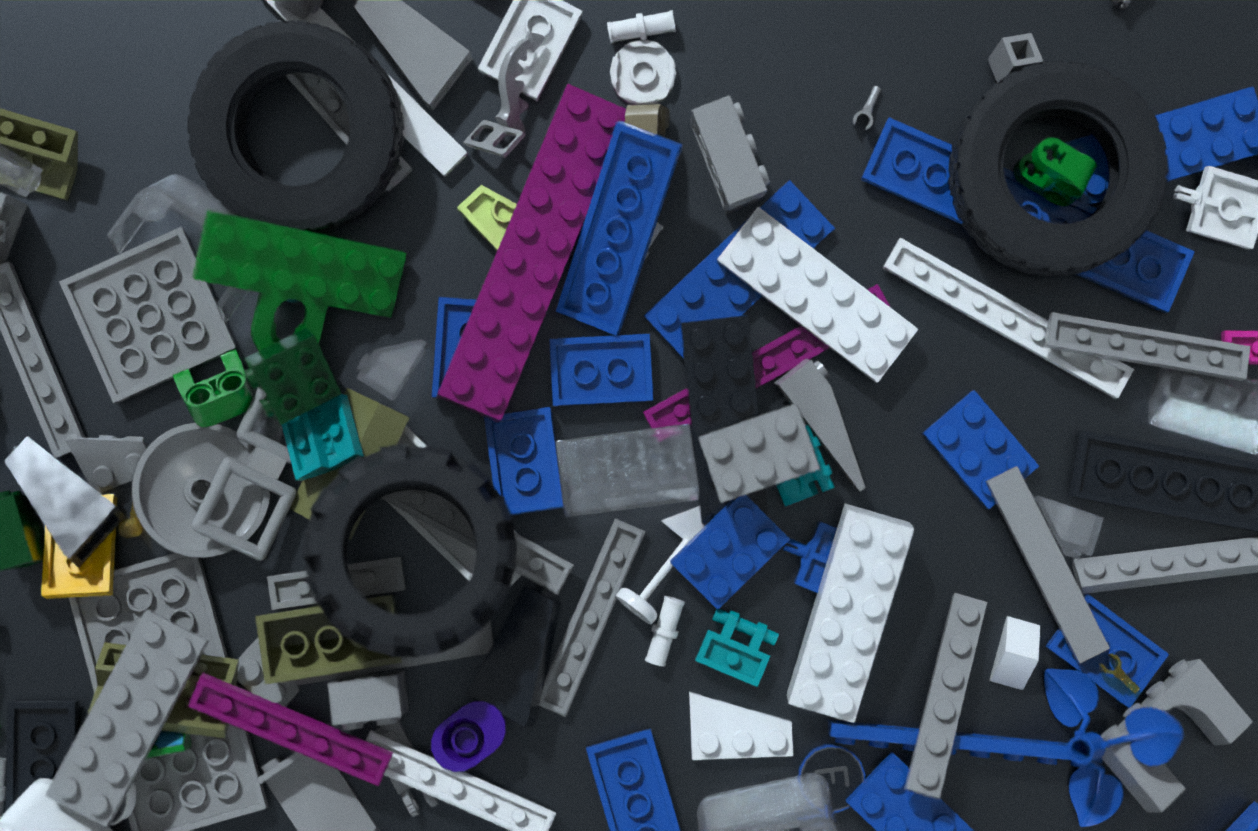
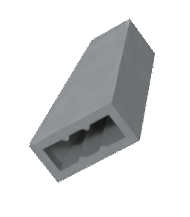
[354,0,473,111]

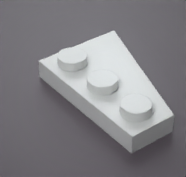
[689,691,793,760]

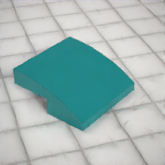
[282,394,364,481]

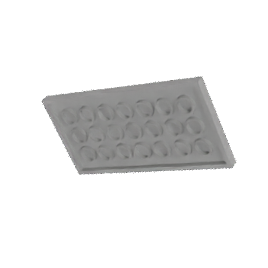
[69,553,269,831]

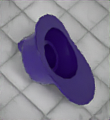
[431,701,506,772]

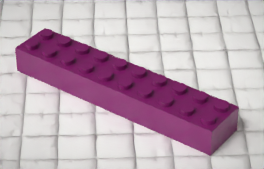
[436,84,626,423]

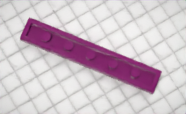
[188,673,393,787]

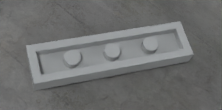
[267,556,407,610]

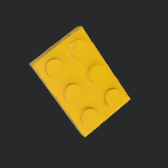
[41,494,117,599]

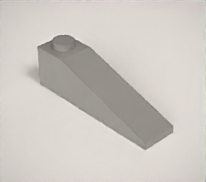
[774,359,866,492]

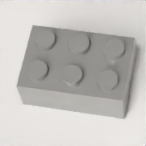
[690,95,770,215]
[699,403,820,503]

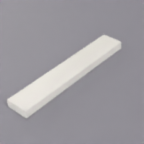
[366,730,556,831]

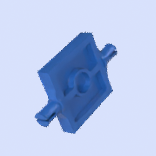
[783,521,837,593]

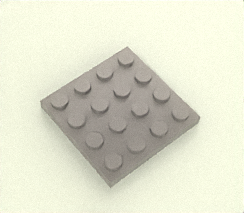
[59,227,238,404]

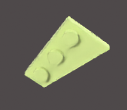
[457,185,516,252]

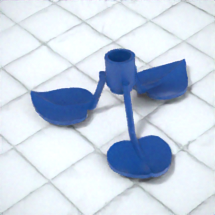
[1044,668,1184,827]

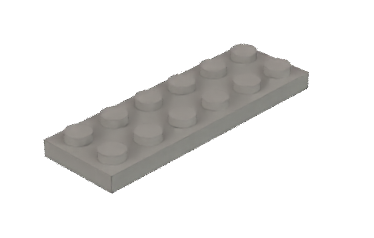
[45,609,209,828]

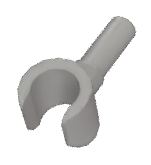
[852,86,881,131]

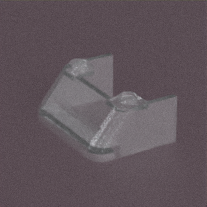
[107,174,250,323]
[697,773,840,831]

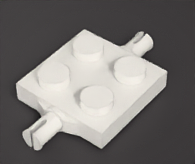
[1173,166,1258,249]

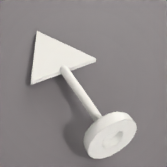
[615,506,707,625]

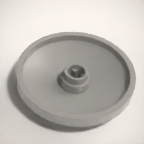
[132,423,270,558]

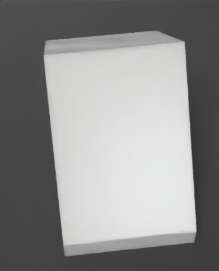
[989,616,1040,690]

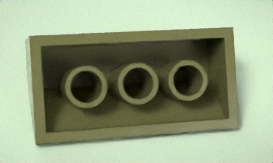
[255,595,402,684]

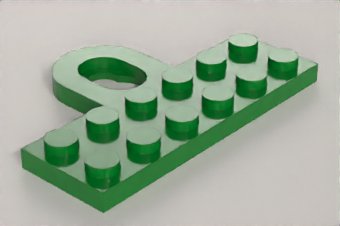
[192,210,407,351]

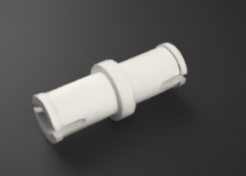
[607,10,676,44]
[645,596,685,667]

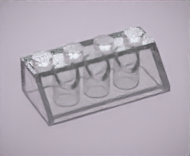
[1148,367,1258,456]
[555,424,699,517]

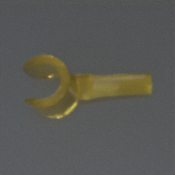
[119,502,143,538]
[1099,654,1140,694]

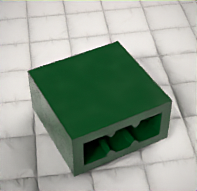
[244,328,341,425]
[0,490,45,571]

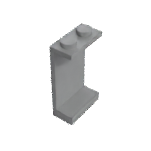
[256,750,380,831]

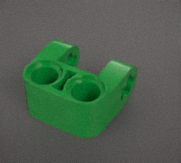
[1014,138,1097,207]
[173,349,254,427]

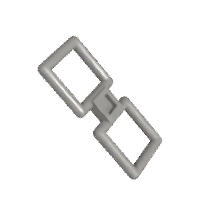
[191,387,296,561]

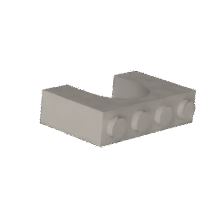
[1101,659,1253,812]

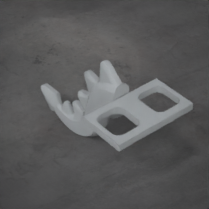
[463,32,544,158]

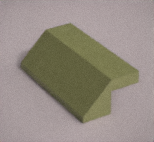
[0,108,78,201]
[290,388,410,540]
[88,642,239,738]

